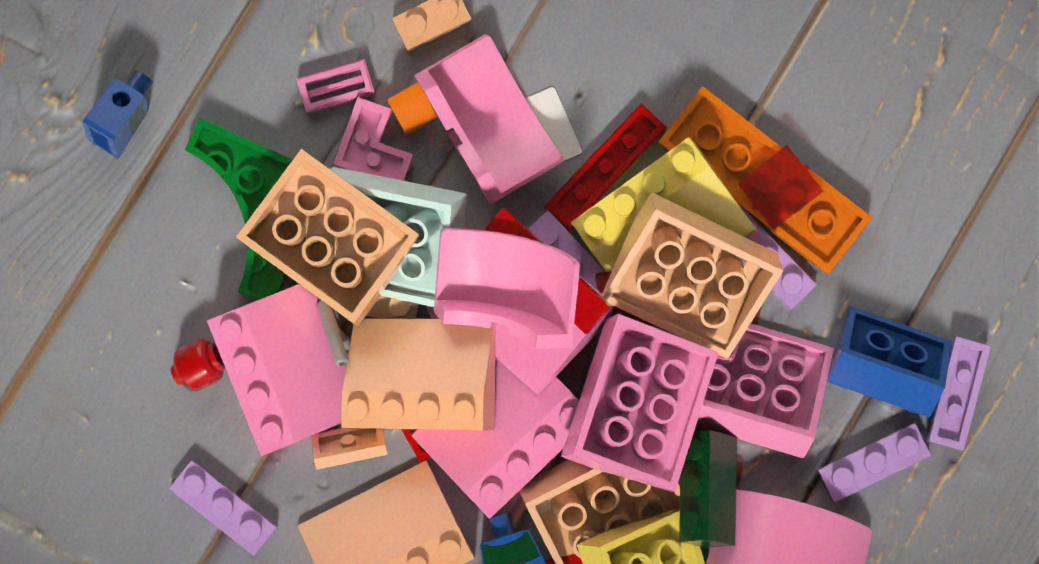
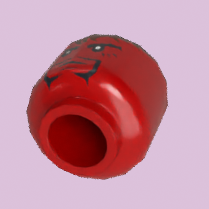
[170,339,225,392]

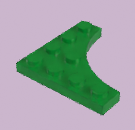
[185,118,293,301]

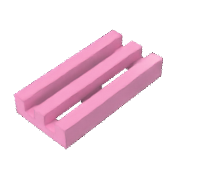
[296,59,375,114]

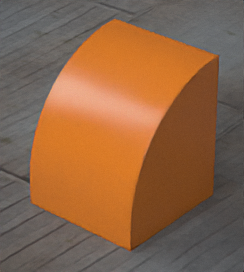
[387,82,437,136]

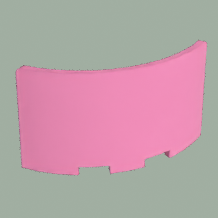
[414,34,564,205]
[434,228,580,349]
[706,489,872,564]

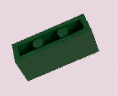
[679,430,737,548]

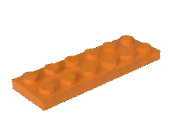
[658,86,873,275]

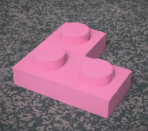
[333,97,414,181]

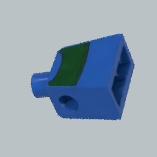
[82,70,153,159]
[480,513,546,564]

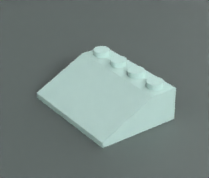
[330,167,467,307]

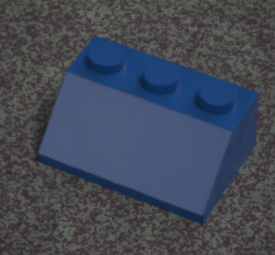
[827,306,952,417]

